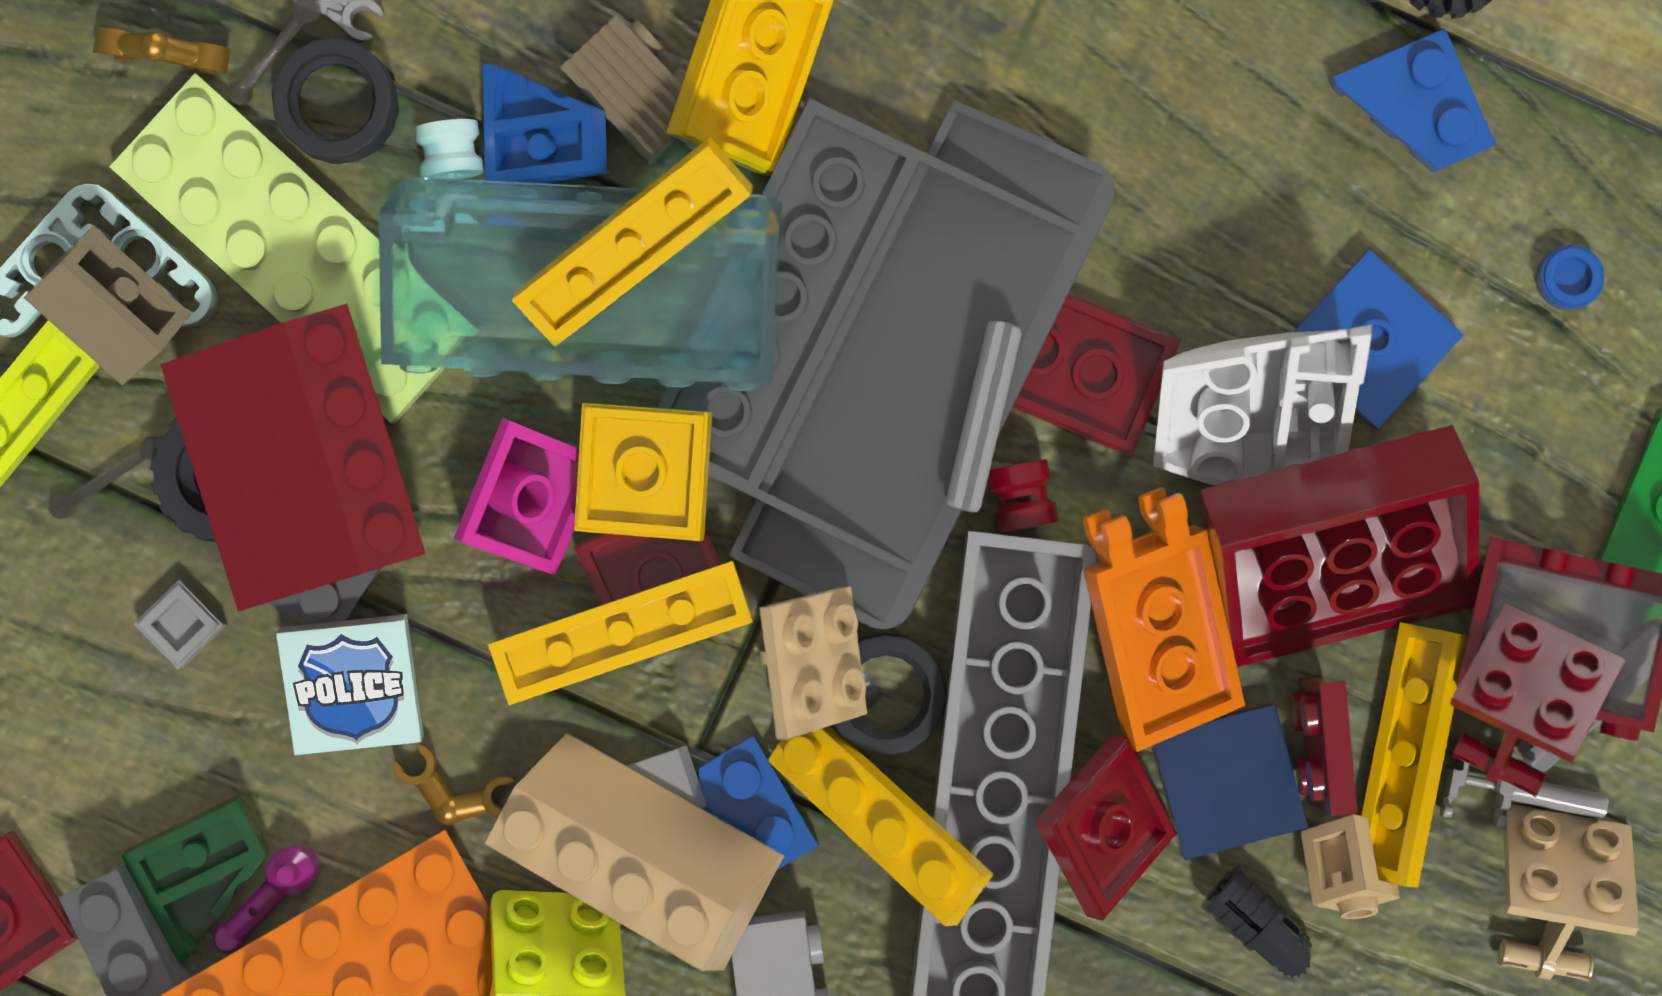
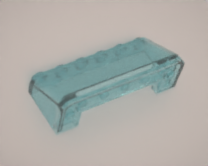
[379,177,783,391]

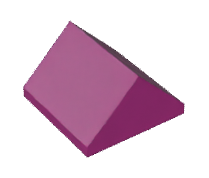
[454,418,579,576]

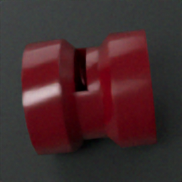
[987,459,1059,534]

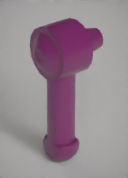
[213,844,321,953]

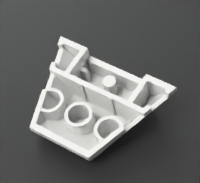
[1153,325,1372,486]

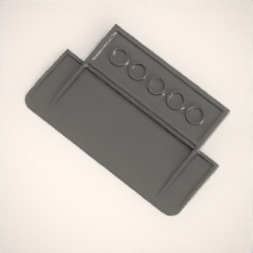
[657,98,1115,629]

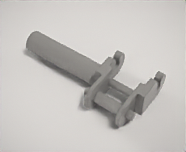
[1440,746,1609,828]

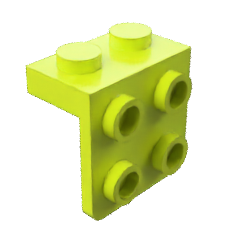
[489,890,626,996]

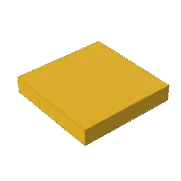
[574,403,712,541]

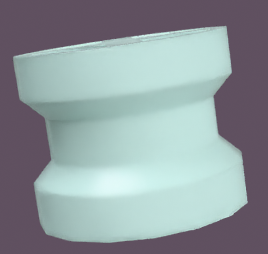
[414,119,484,181]

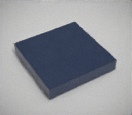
[1153,703,1308,860]

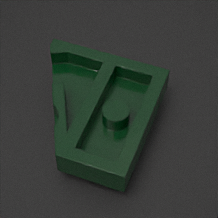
[121,794,270,963]

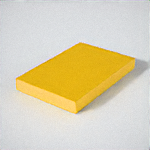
[666,0,833,177]

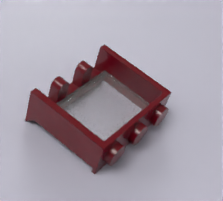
[1457,536,1662,741]

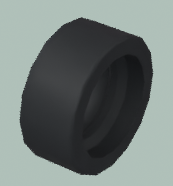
[271,38,399,164]
[834,633,947,756]

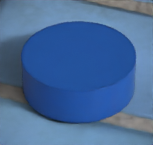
[1536,245,1604,310]

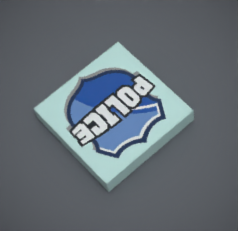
[276,614,424,755]

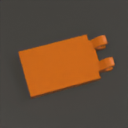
[1083,487,1245,752]

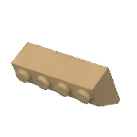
[485,733,785,971]

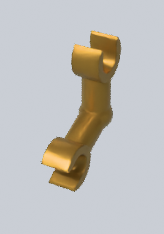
[93,27,230,75]
[393,743,517,825]

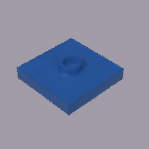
[1293,249,1464,430]

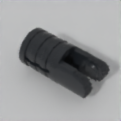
[1201,865,1312,978]

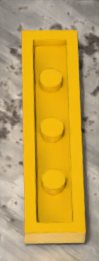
[511,137,753,347]
[488,561,754,705]
[1361,622,1468,888]
[768,726,993,926]

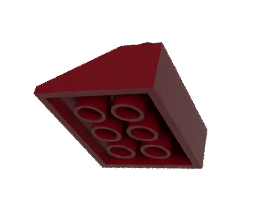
[160,304,426,612]
[1200,425,1479,668]

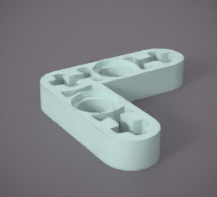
[0,184,218,338]

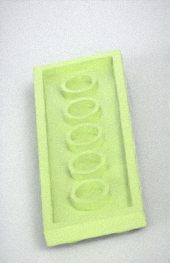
[109,73,479,424]

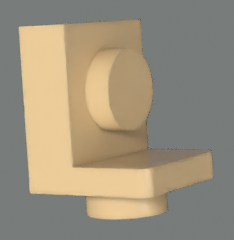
[1301,814,1400,919]

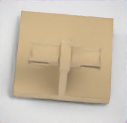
[759,586,867,739]
[1498,804,1639,982]

